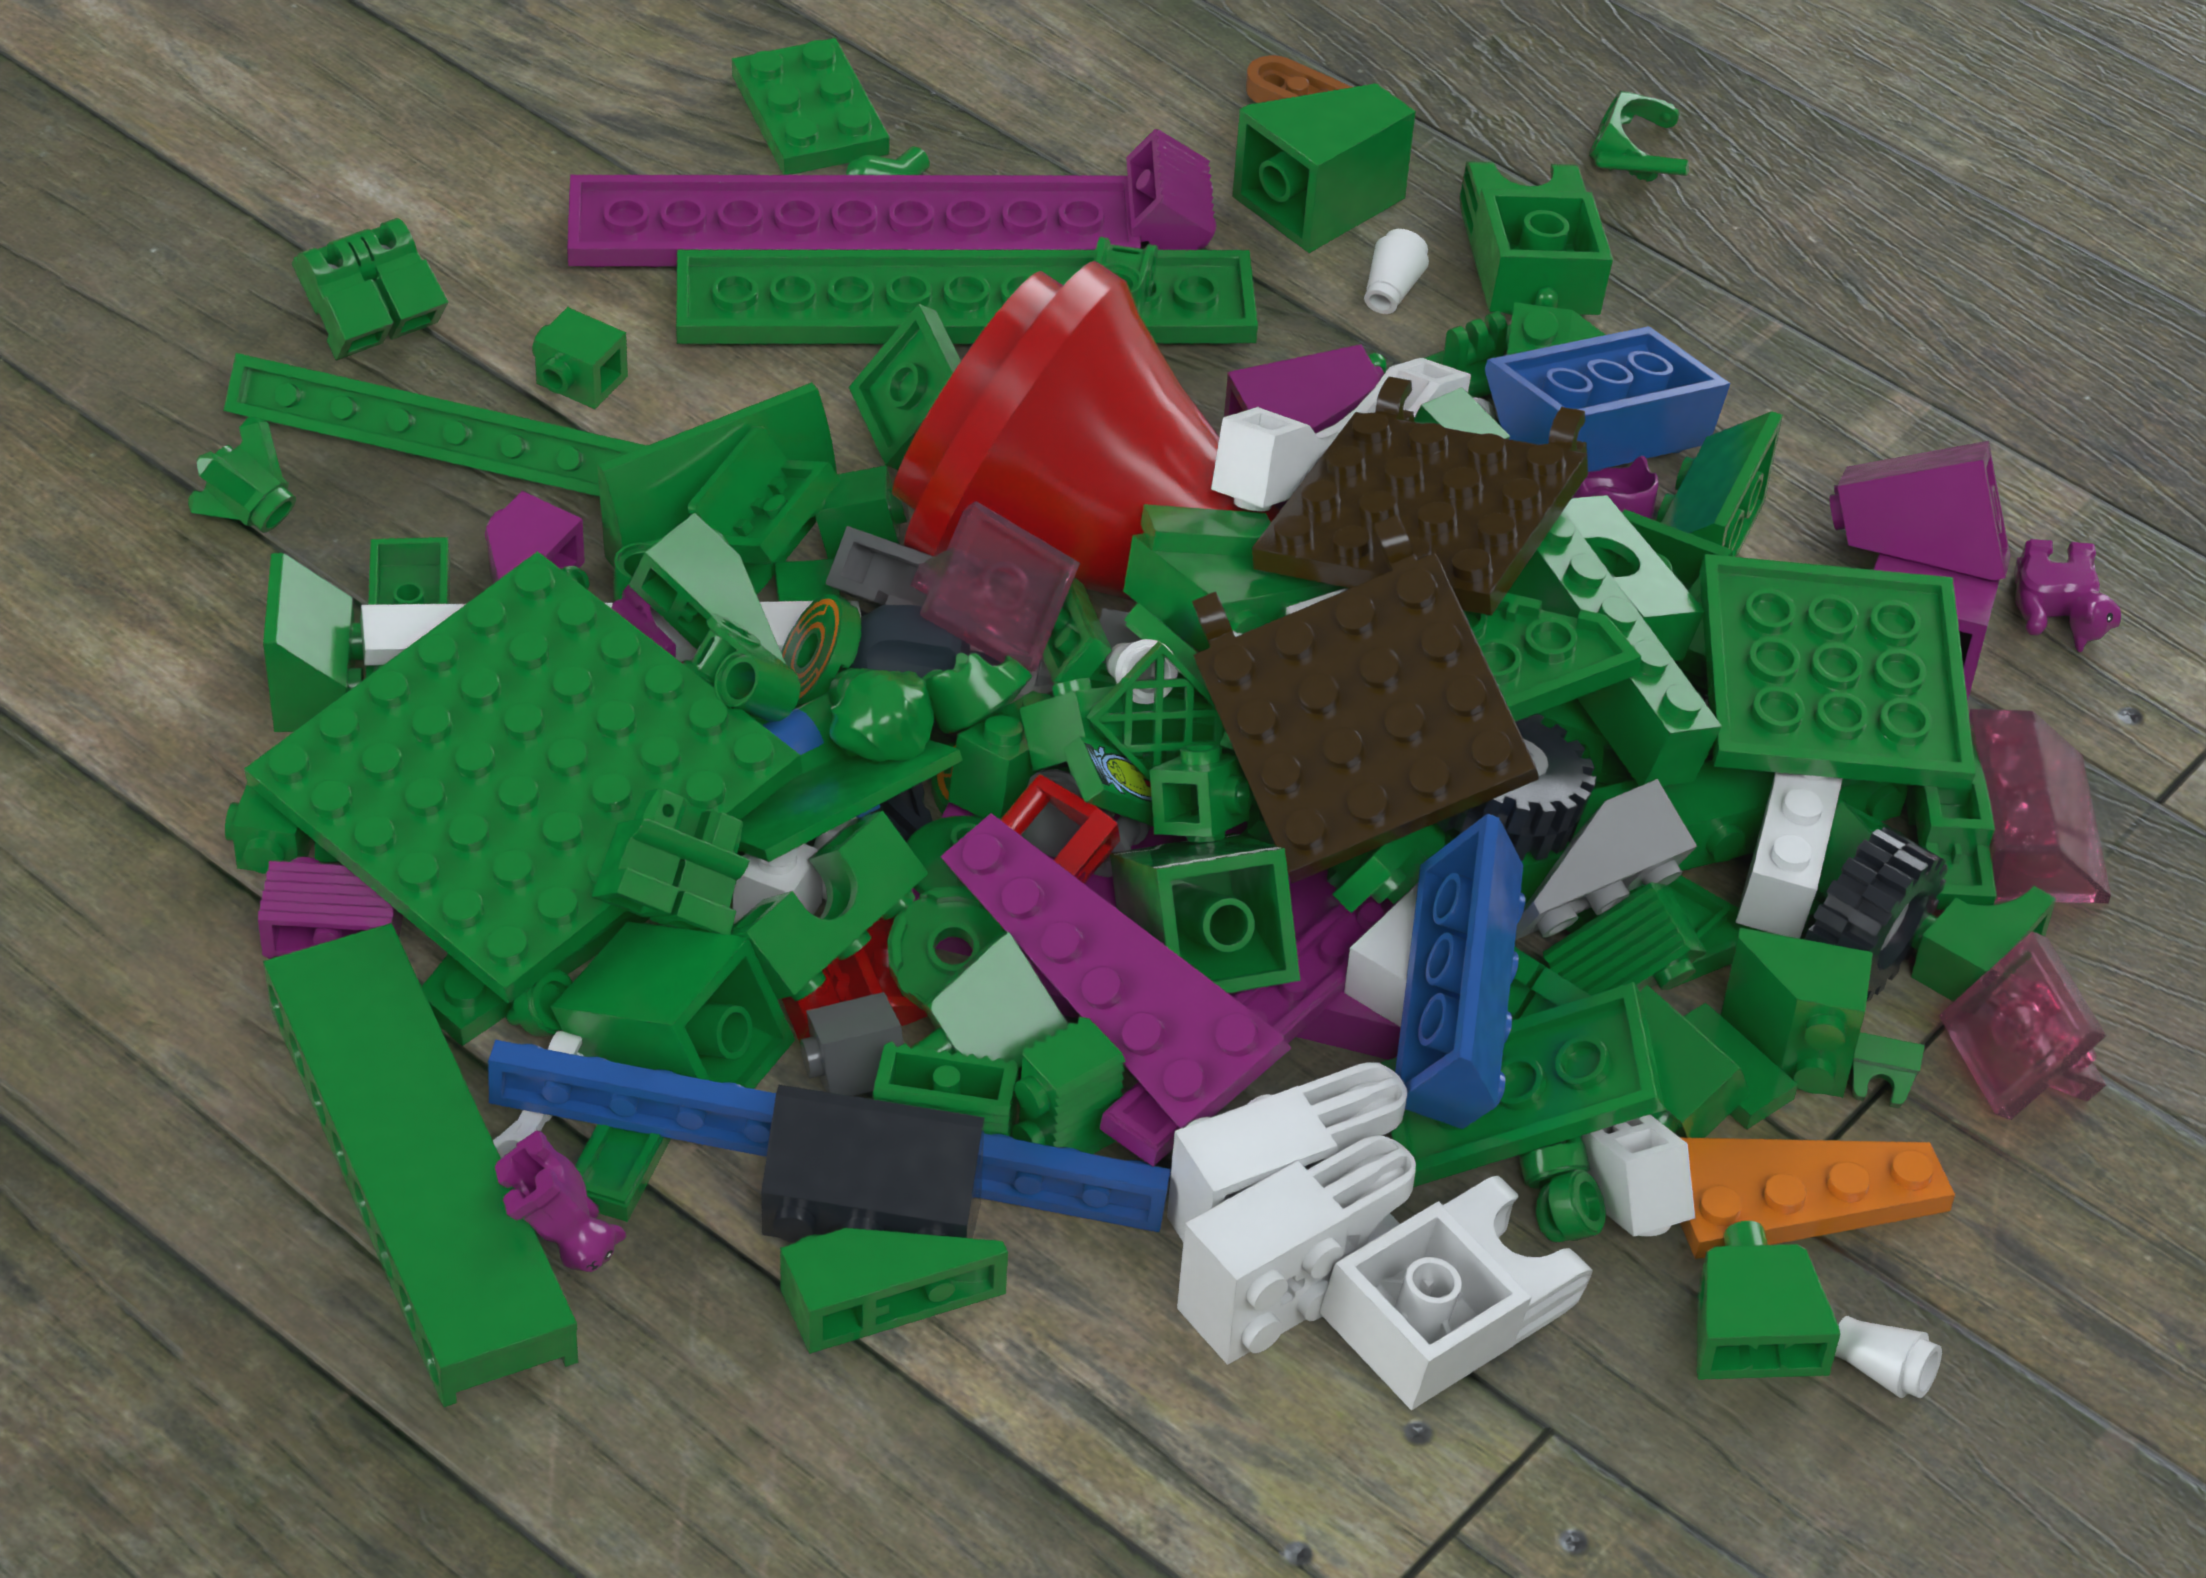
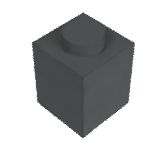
[800,992,904,1096]

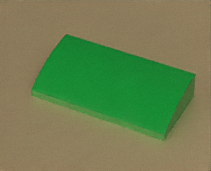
[597,382,837,568]

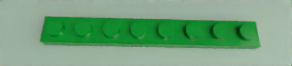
[223,353,648,497]

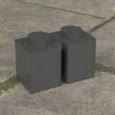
[825,526,980,614]

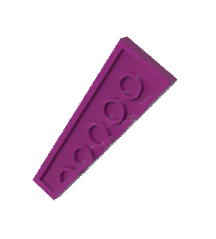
[941,813,1291,1129]

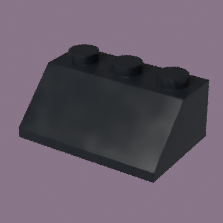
[761,1084,985,1243]

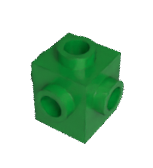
[1150,744,1253,843]

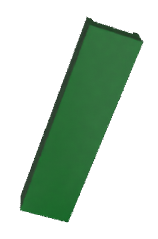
[263,923,579,1408]

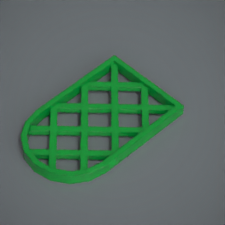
[1086,641,1223,781]

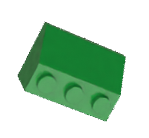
[1656,411,1783,557]

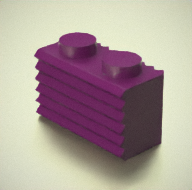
[1126,129,1217,250]
[258,857,403,959]

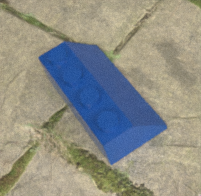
[1485,326,1731,472]
[1395,814,1525,1129]

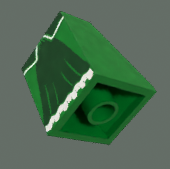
[1110,833,1300,993]

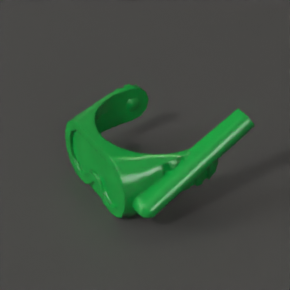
[1589,90,1689,182]

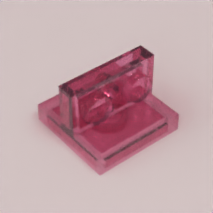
[910,501,1080,673]
[1938,931,2106,1120]

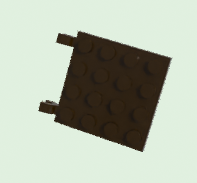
[1252,377,1588,616]
[1192,514,1539,884]

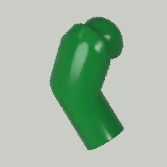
[846,146,930,175]

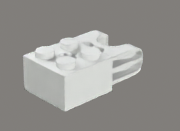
[1167,1062,1407,1241]
[1177,1135,1416,1365]
[1319,1176,1593,1410]

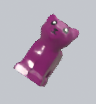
[2014,539,2121,652]
[495,1130,626,1272]

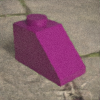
[485,491,585,584]

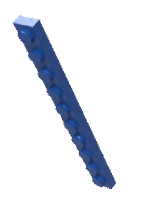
[488,1040,1171,1233]

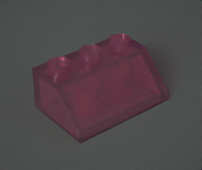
[1969,709,2111,904]

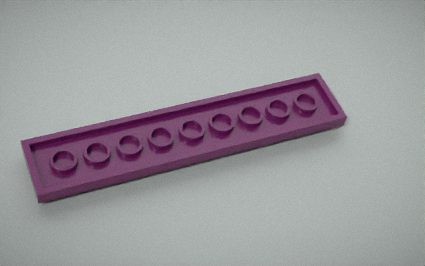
[567,175,1141,268]

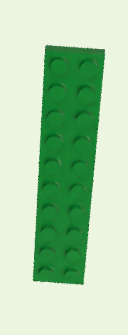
[676,250,1258,345]

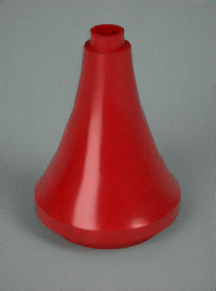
[892,261,1280,602]

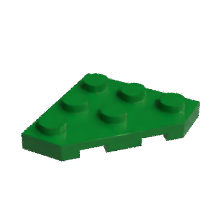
[1463,593,1642,722]

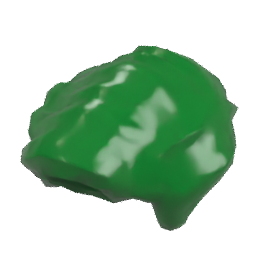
[828,668,934,762]

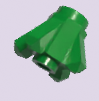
[188,416,296,533]

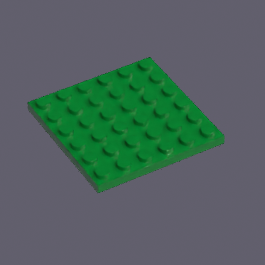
[244,551,802,1004]

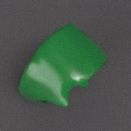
[923,653,1032,734]

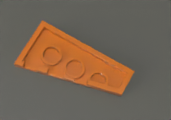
[1680,1137,1955,1259]

